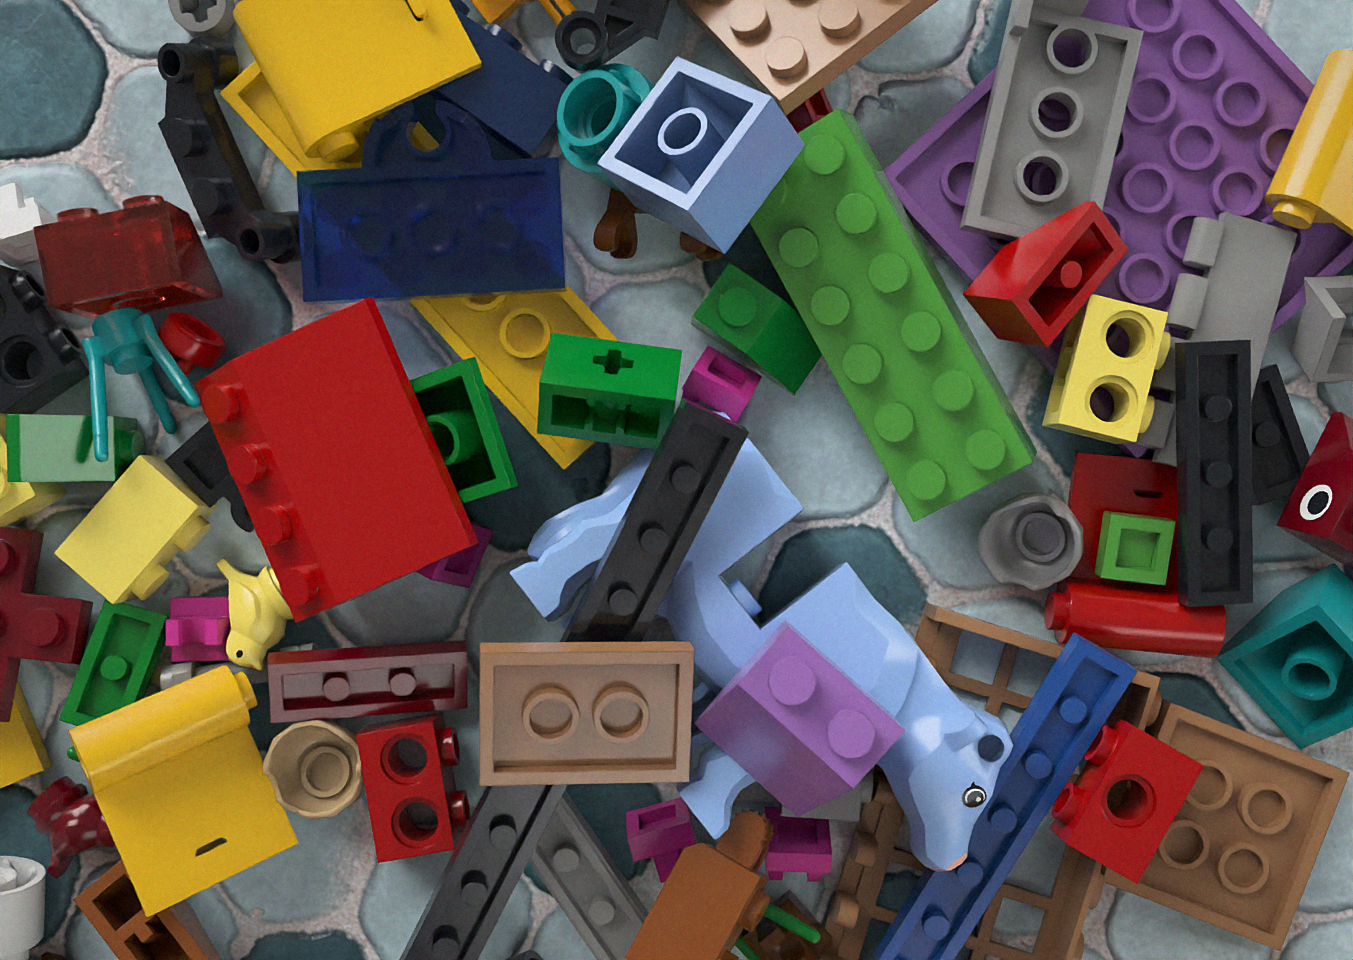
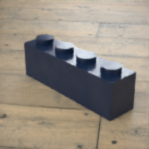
[405,0,573,169]

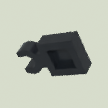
[164,421,254,533]

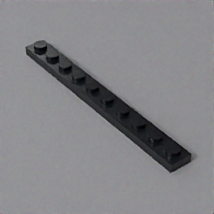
[399,398,749,960]

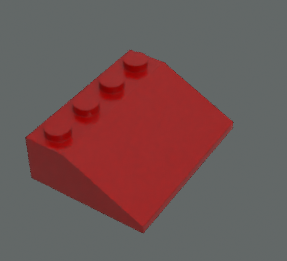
[193,297,479,623]

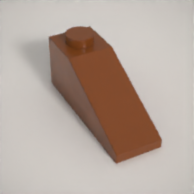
[73,859,222,960]

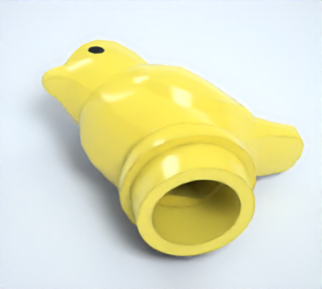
[216,558,294,671]

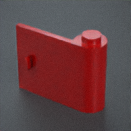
[1044,451,1226,658]

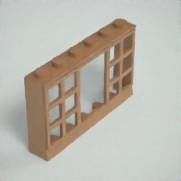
[816,602,1162,960]

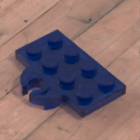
[296,99,567,305]

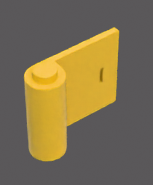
[233,0,482,163]
[1264,49,1353,236]
[68,665,299,917]

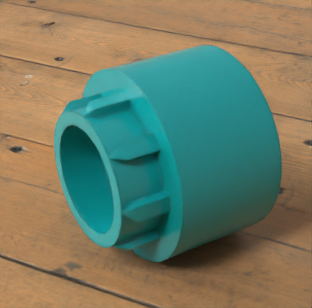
[556,63,656,192]

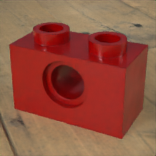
[1049,715,1204,884]

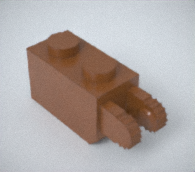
[625,809,776,960]

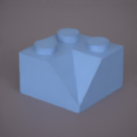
[597,56,805,254]

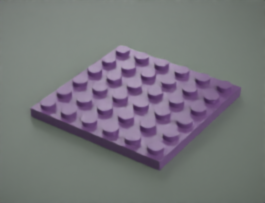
[884,0,1353,459]

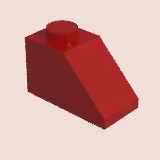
[963,201,1129,347]

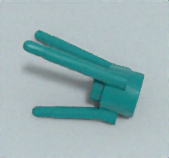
[82,308,201,463]

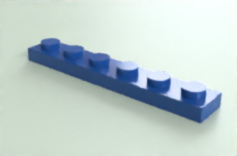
[873,632,1137,960]

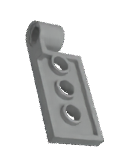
[959,0,1144,242]

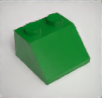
[410,357,518,504]

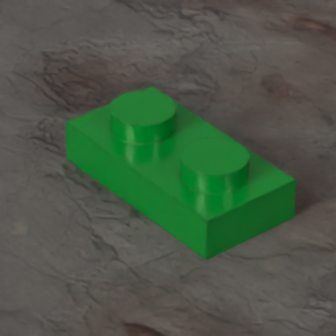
[59,598,170,726]

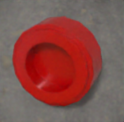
[157,312,226,376]

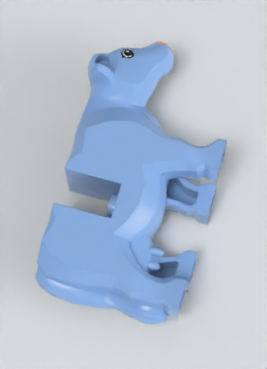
[510,411,1013,872]

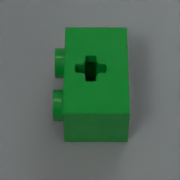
[537,333,682,449]

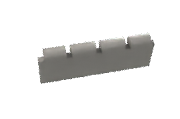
[1135,212,1297,468]

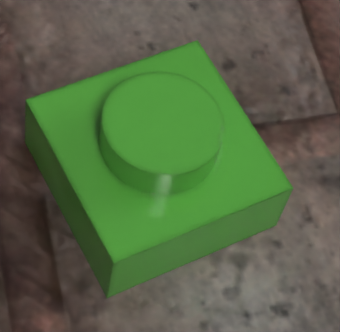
[1094,511,1176,585]

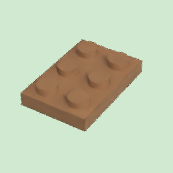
[479,641,694,786]

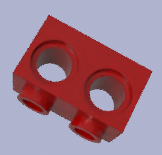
[356,712,471,863]

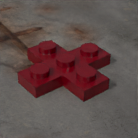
[0,527,93,722]

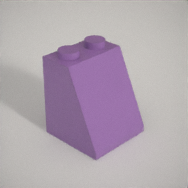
[693,619,905,818]

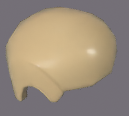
[263,719,364,820]

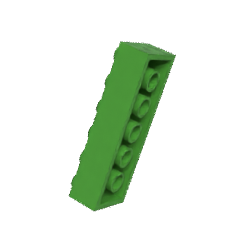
[749,108,1037,522]

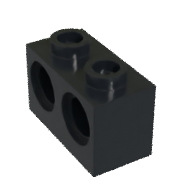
[0,265,89,414]

